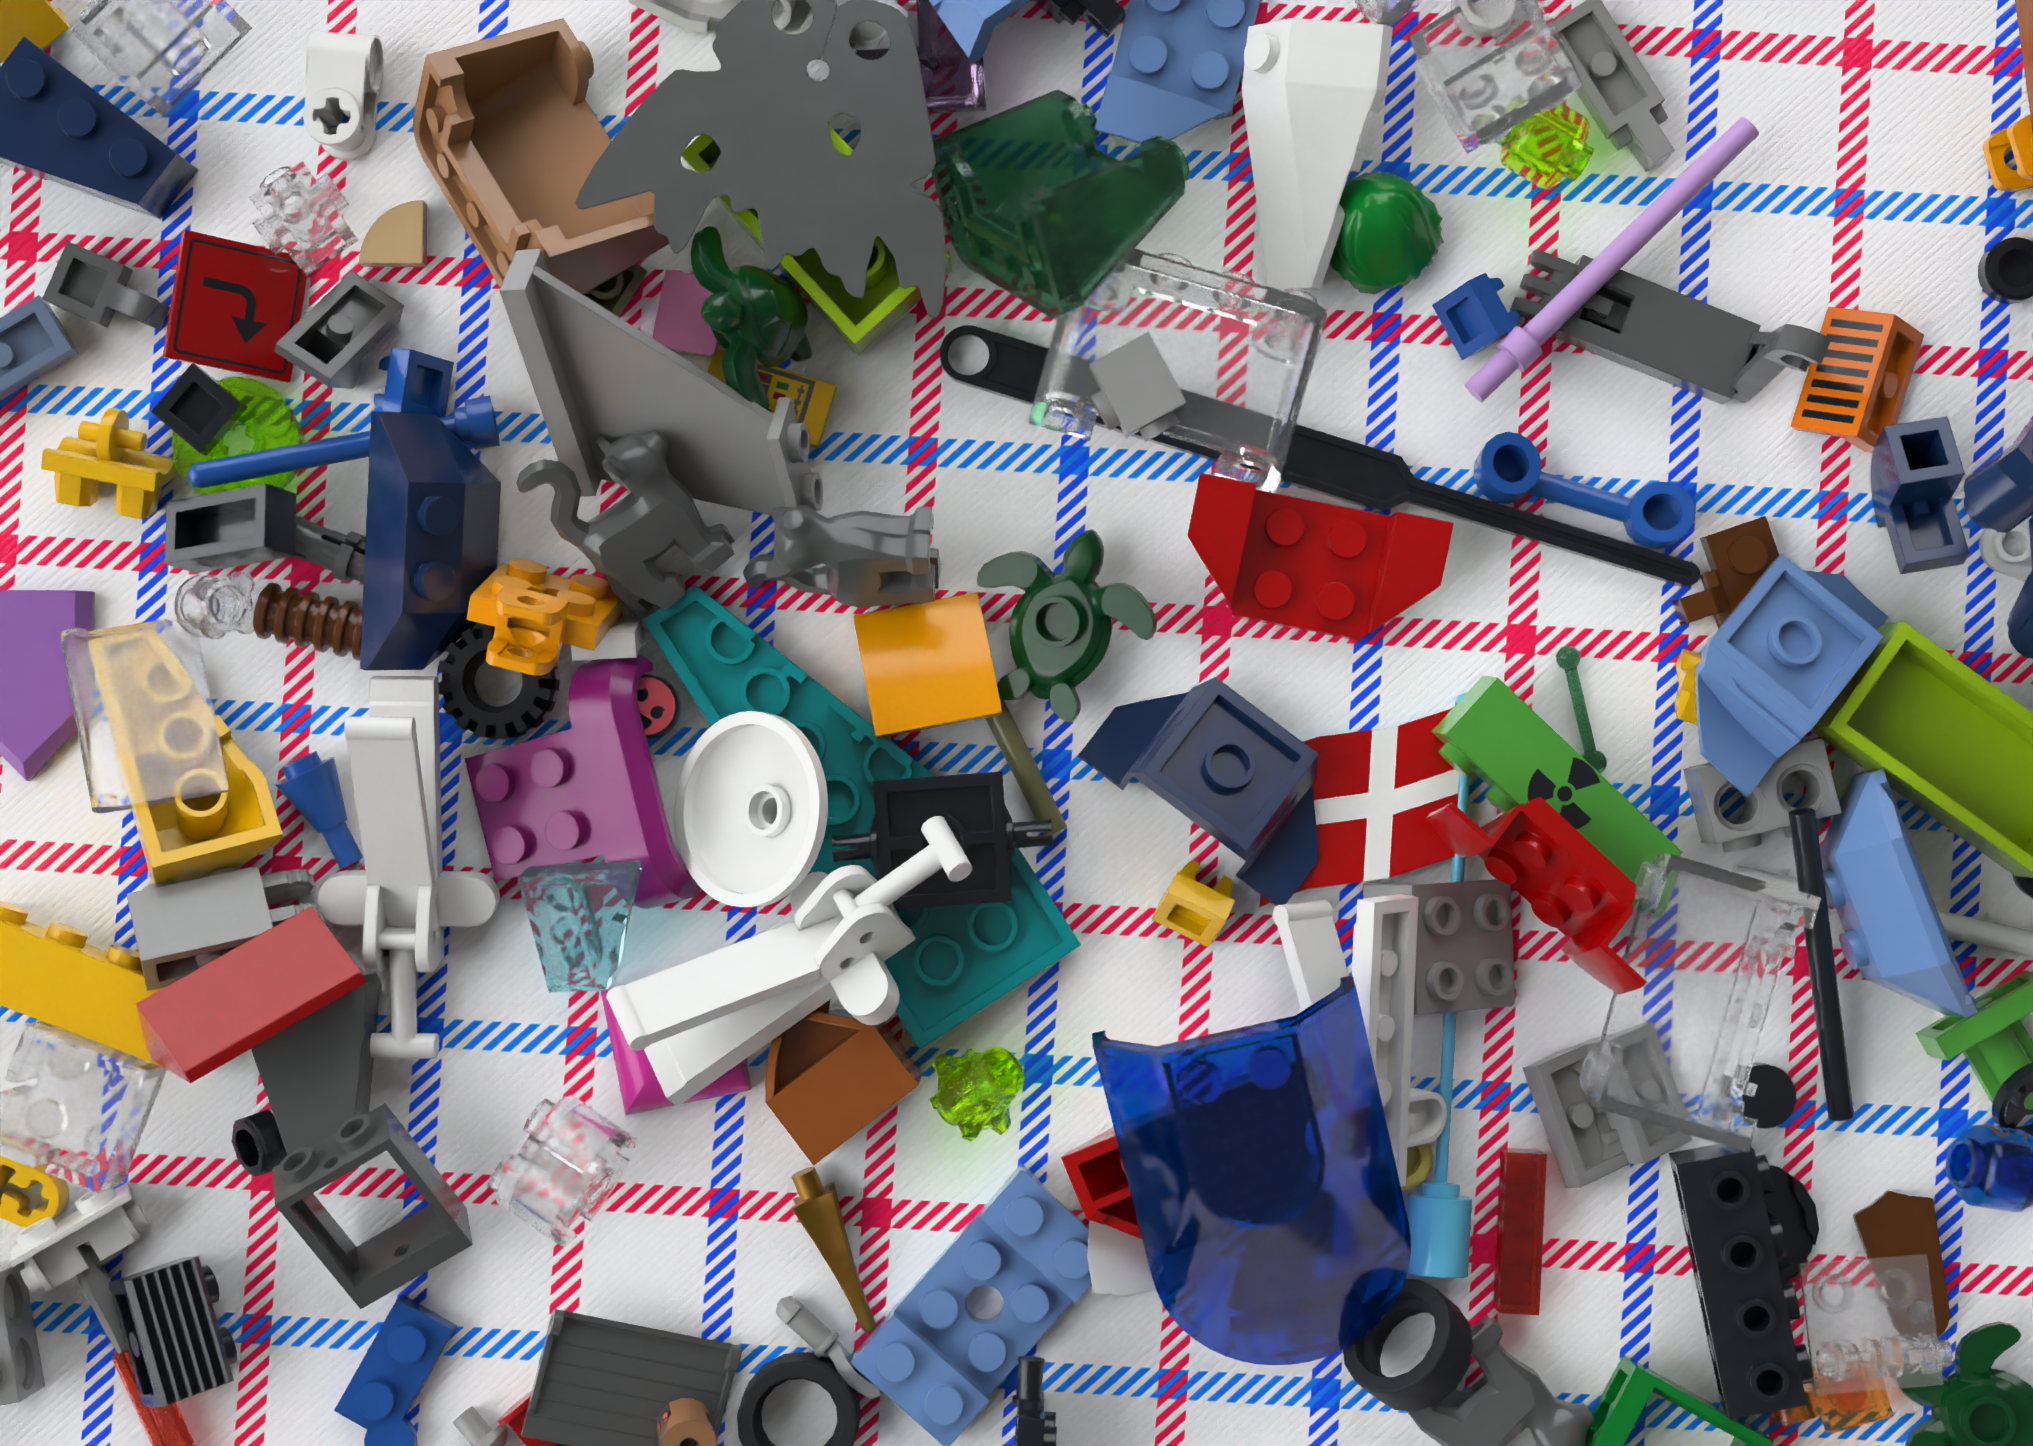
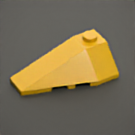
[86,624,283,884]

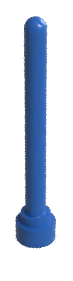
[188,395,500,488]

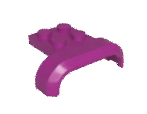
[465,653,701,909]

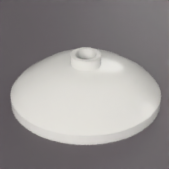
[674,711,828,907]

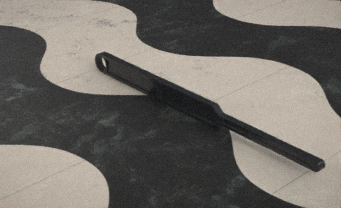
[940,325,1700,587]

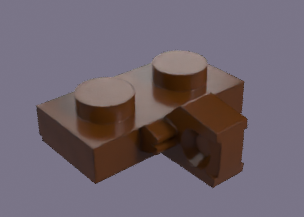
[1672,516,1780,629]

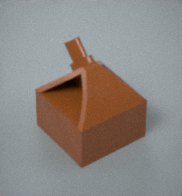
[765,999,923,1166]

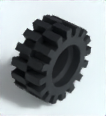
[437,624,560,739]

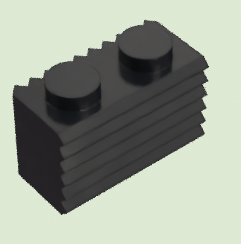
[109,1256,237,1408]

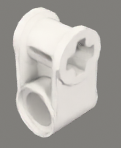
[303,31,384,161]

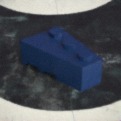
[0,37,198,219]

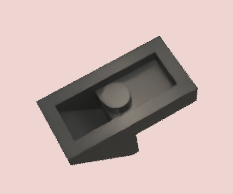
[274,270,404,389]

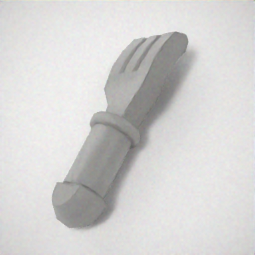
[776,1296,882,1399]

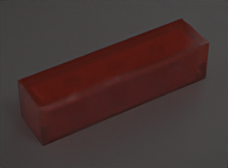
[1493,1147,1547,1315]

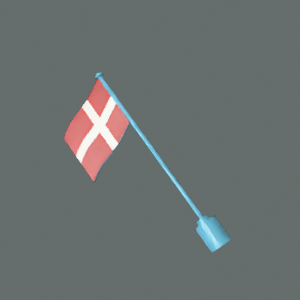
[1259,693,1472,1278]

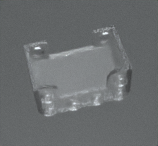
[1029,235,1327,493]

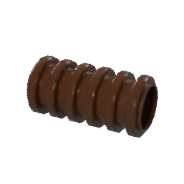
[253,582,362,661]

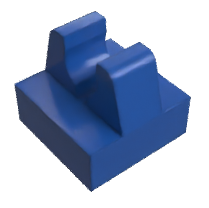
[1432,272,1521,360]
[373,348,454,418]

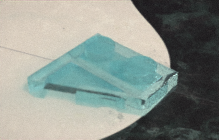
[518,860,642,993]

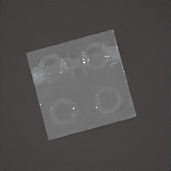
[1799,1254,1953,1395]

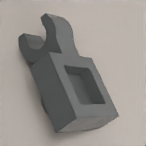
[42,241,170,330]

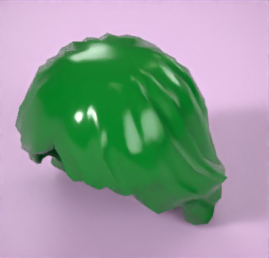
[1330,171,1444,294]

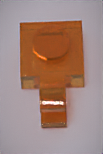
[1770,1352,1894,1433]

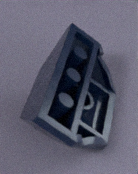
[360,411,501,671]

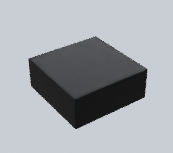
[151,363,248,456]

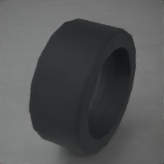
[1342,1278,1473,1412]
[737,1352,861,1446]

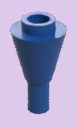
[275,751,363,869]

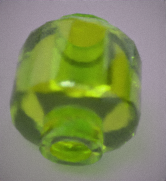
[1494,93,1594,190]

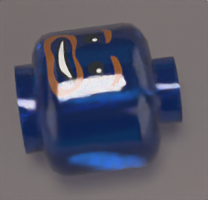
[1945,1124,2033,1212]

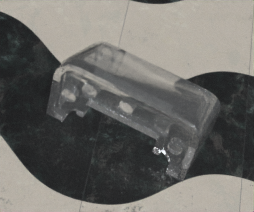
[1579,853,1821,1152]

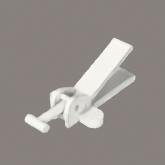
[317,676,500,1059]
[606,816,973,1106]
[1272,894,1447,1275]

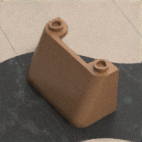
[413,18,669,295]

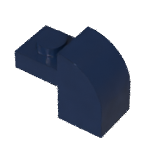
[1871,416,1970,575]

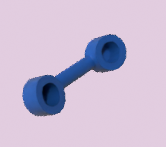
[1473,432,1696,549]

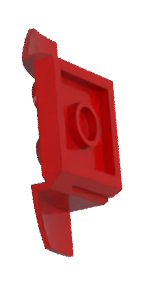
[1187,473,1454,641]
[1426,797,1647,994]

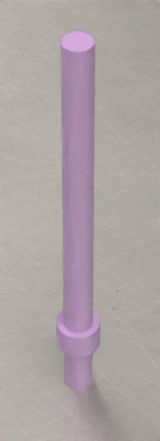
[1464,117,1759,403]

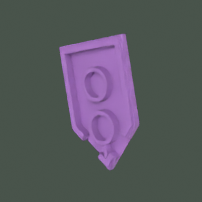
[0,590,95,781]

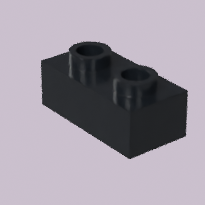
[164,483,296,573]

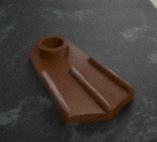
[1852,1190,1950,1343]

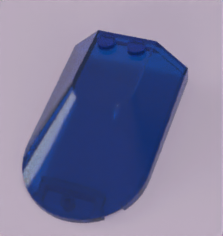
[1092,975,1411,1365]

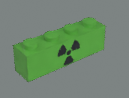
[1431,675,1683,906]

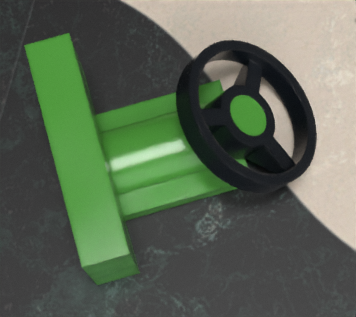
[1915,971,2033,1139]

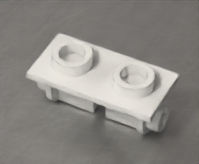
[9,1182,151,1293]

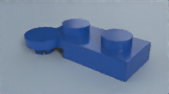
[334,1294,457,1446]

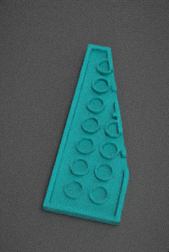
[642,585,1081,1049]

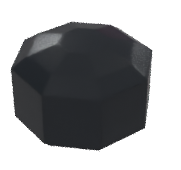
[231,1109,287,1177]

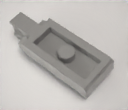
[1539,0,1675,172]

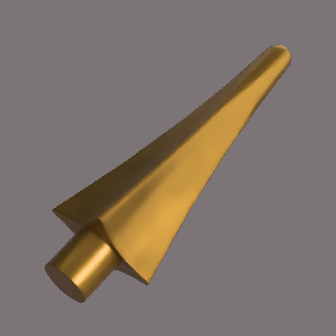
[791,1166,875,1333]

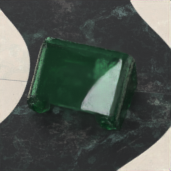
[931,89,1190,319]

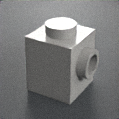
[1089,332,1187,442]

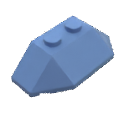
[1820,768,1978,1017]

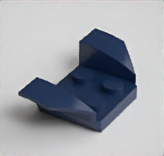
[1078,677,1319,906]

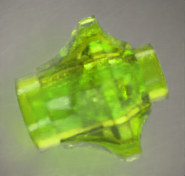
[929,1047,1025,1142]

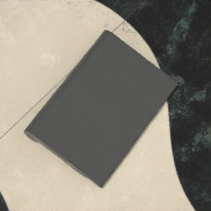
[520,1309,742,1446]

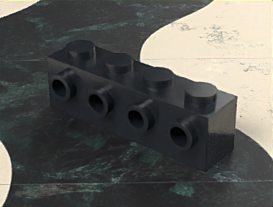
[1668,1139,1813,1419]

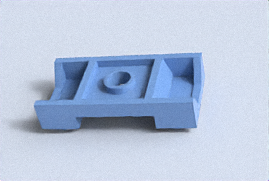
[851,1163,1092,1446]

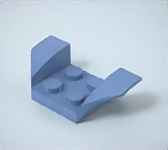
[1094,0,1261,148]
[1695,554,1889,797]

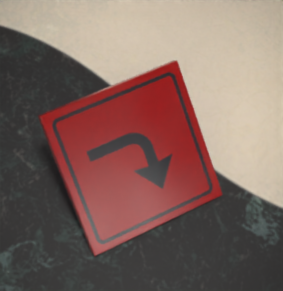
[162,230,310,383]

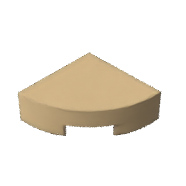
[359,200,427,267]

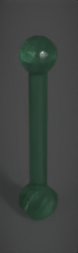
[1556,645,1607,774]

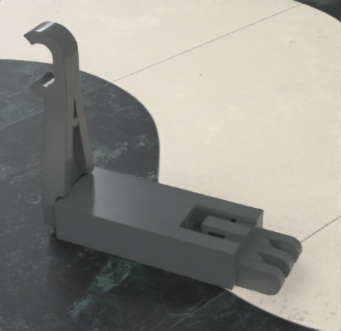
[1510,250,1831,404]

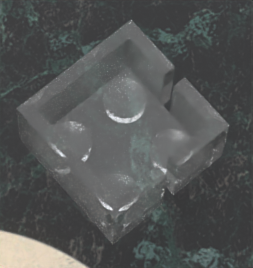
[1409,0,1583,154]
[0,1021,167,1194]

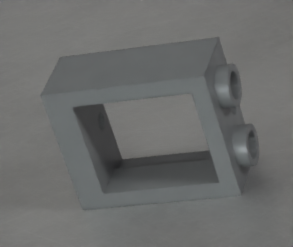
[272,1103,473,1309]

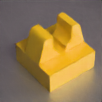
[1151,860,1235,947]

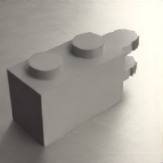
[126,866,324,991]

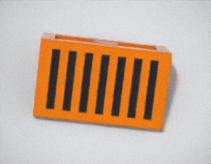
[1790,307,1924,453]

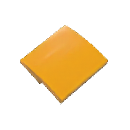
[853,592,1002,739]

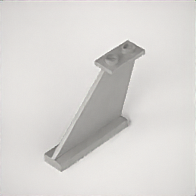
[499,249,823,515]

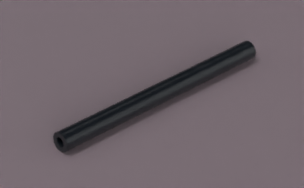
[1789,808,1854,1121]

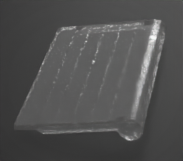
[60,617,229,814]

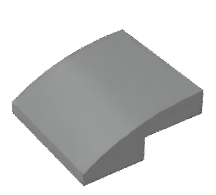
[1522,1020,1692,1188]

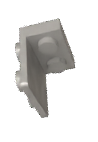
[1363,879,1515,1015]

